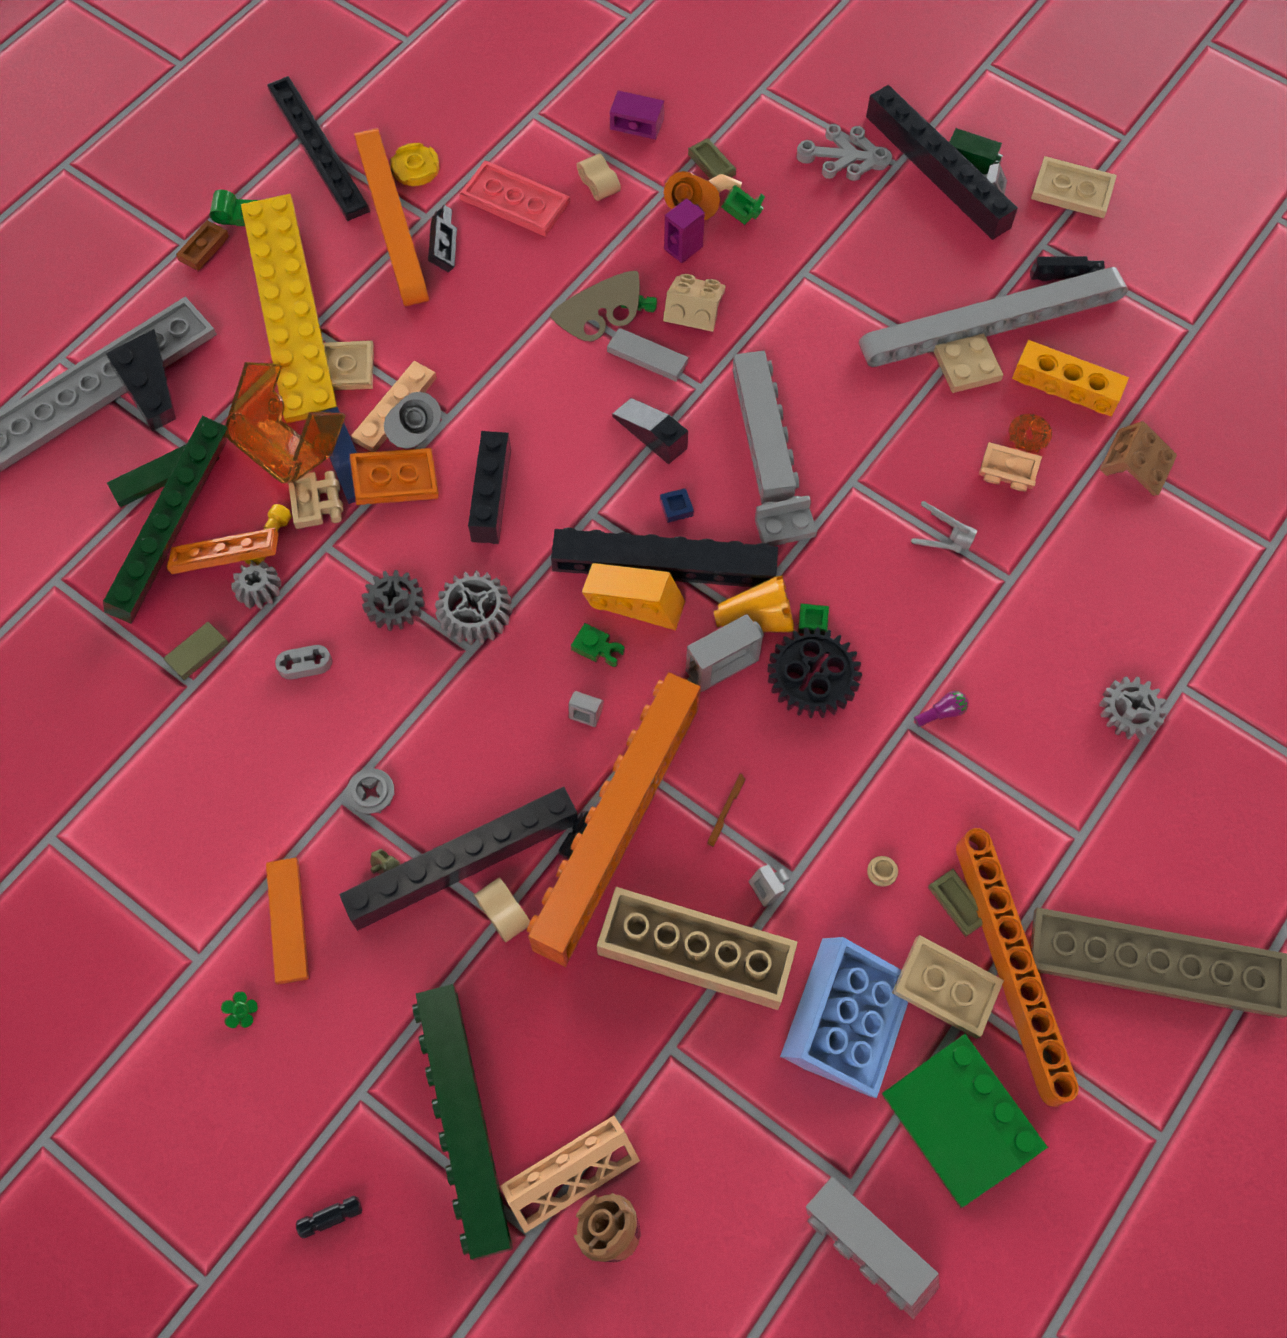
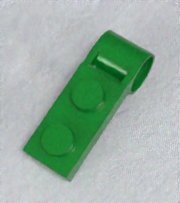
[209,190,258,226]

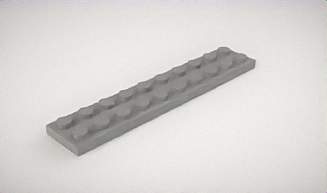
[0,296,217,472]

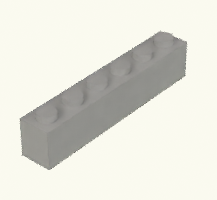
[732,350,799,504]

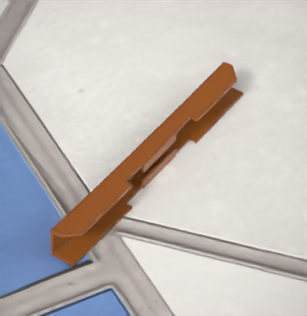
[707,774,746,847]

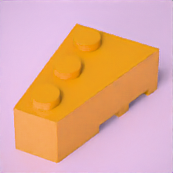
[582,563,686,631]

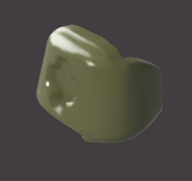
[370,849,400,874]

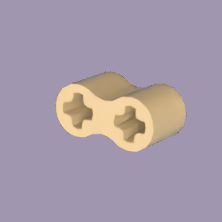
[577,153,621,201]
[474,877,530,943]

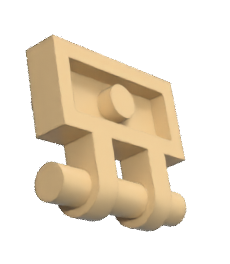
[288,471,343,529]

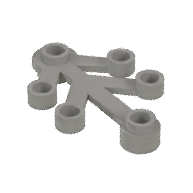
[796,124,892,181]

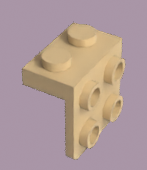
[663,274,726,331]

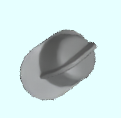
[384,392,441,449]

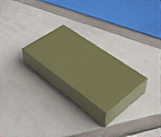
[688,138,736,179]
[163,622,229,680]
[928,869,983,937]

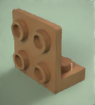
[1100,421,1177,496]

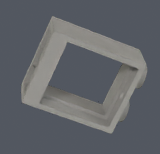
[685,614,764,693]

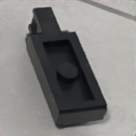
[428,205,457,272]
[1030,256,1105,281]

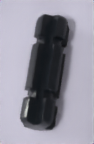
[296,1196,362,1238]

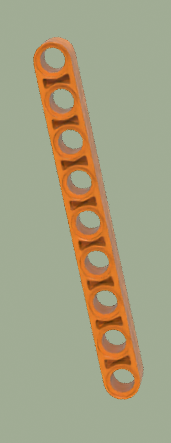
[354,128,429,307]
[956,828,1079,1107]

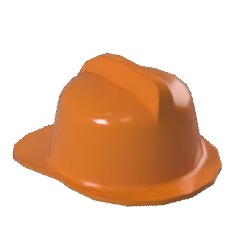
[663,171,720,220]

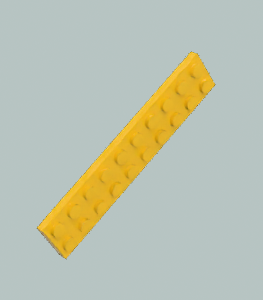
[241,194,337,424]

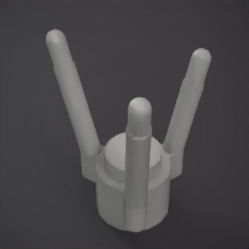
[911,501,977,553]

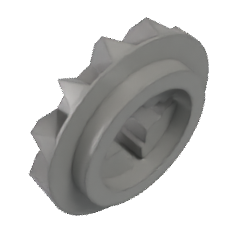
[346,768,395,816]

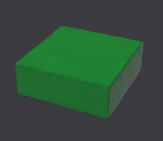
[798,604,829,636]

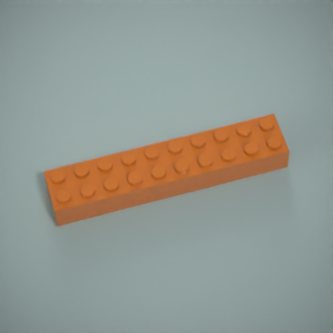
[527,672,701,967]

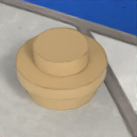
[867,856,898,887]

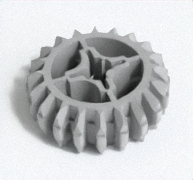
[435,570,512,645]

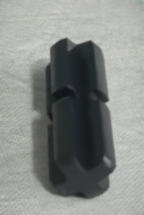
[559,810,588,860]

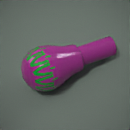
[914,691,968,727]

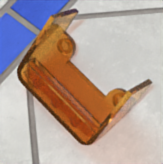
[225,362,346,483]

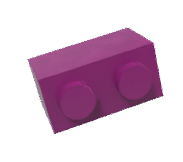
[610,90,664,140]
[664,198,705,263]

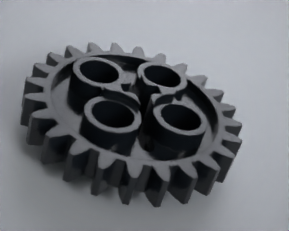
[767,627,862,718]

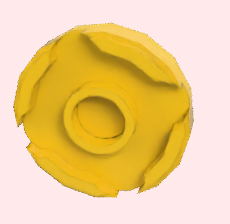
[390,143,440,186]

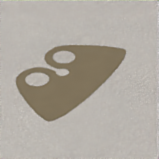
[550,271,640,342]

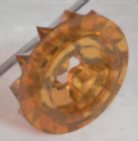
[1008,414,1052,453]

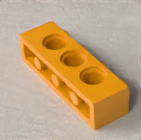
[1012,340,1129,417]

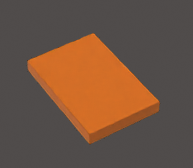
[350,448,439,505]

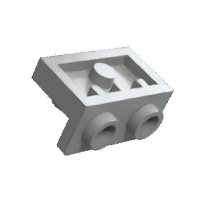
[755,496,817,546]

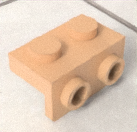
[979,442,1042,492]

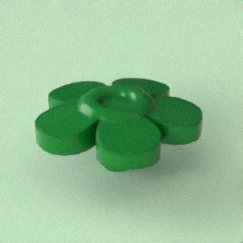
[221,992,258,1028]

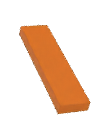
[167,528,279,574]
[266,857,309,985]

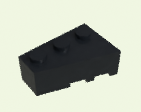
[106,329,176,431]

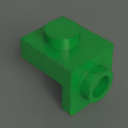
[721,185,765,225]

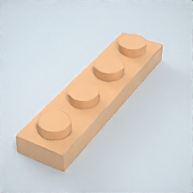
[351,361,437,452]

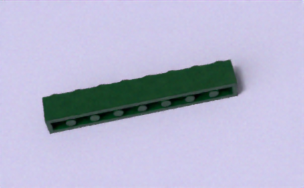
[103,415,228,624]
[412,984,513,1261]

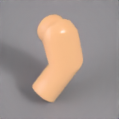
[709,174,742,193]

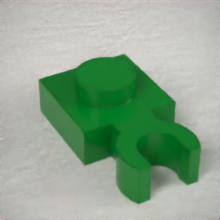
[571,623,625,667]

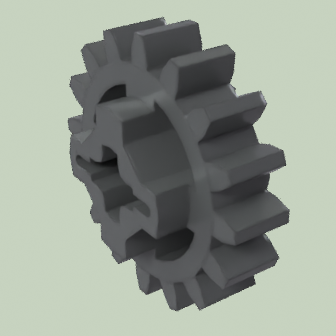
[362,570,425,631]

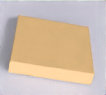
[324,341,374,390]

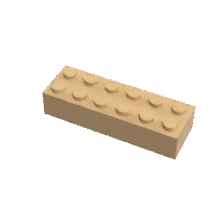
[597,887,798,1010]

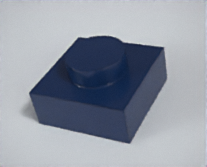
[660,488,694,523]

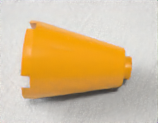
[714,575,794,632]

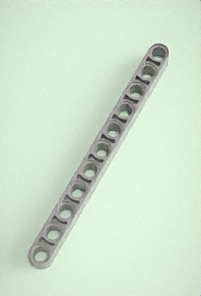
[858,267,1128,367]

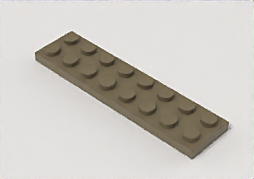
[1031,907,1287,1018]

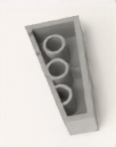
[805,1177,940,1319]

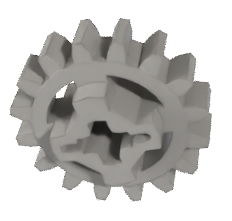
[1099,677,1167,740]

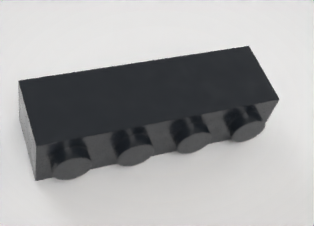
[468,431,511,544]

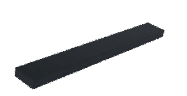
[267,76,370,221]

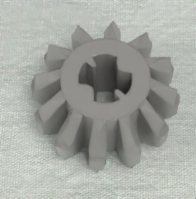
[231,560,281,610]

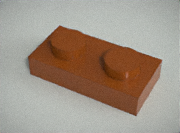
[176,220,229,271]

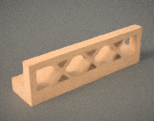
[500,1115,640,1233]

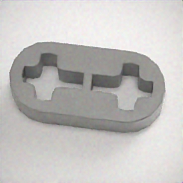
[275,645,332,679]

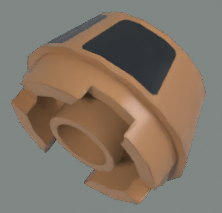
[574,1193,641,1262]

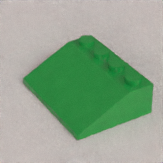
[882,1034,1048,1208]

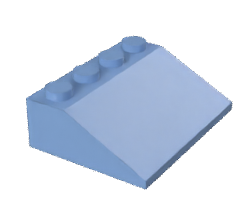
[780,937,908,1098]

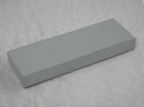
[607,328,688,382]

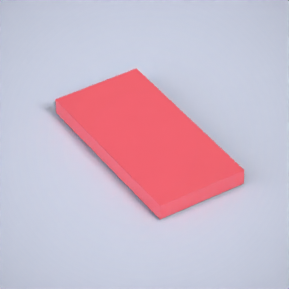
[459,160,570,237]

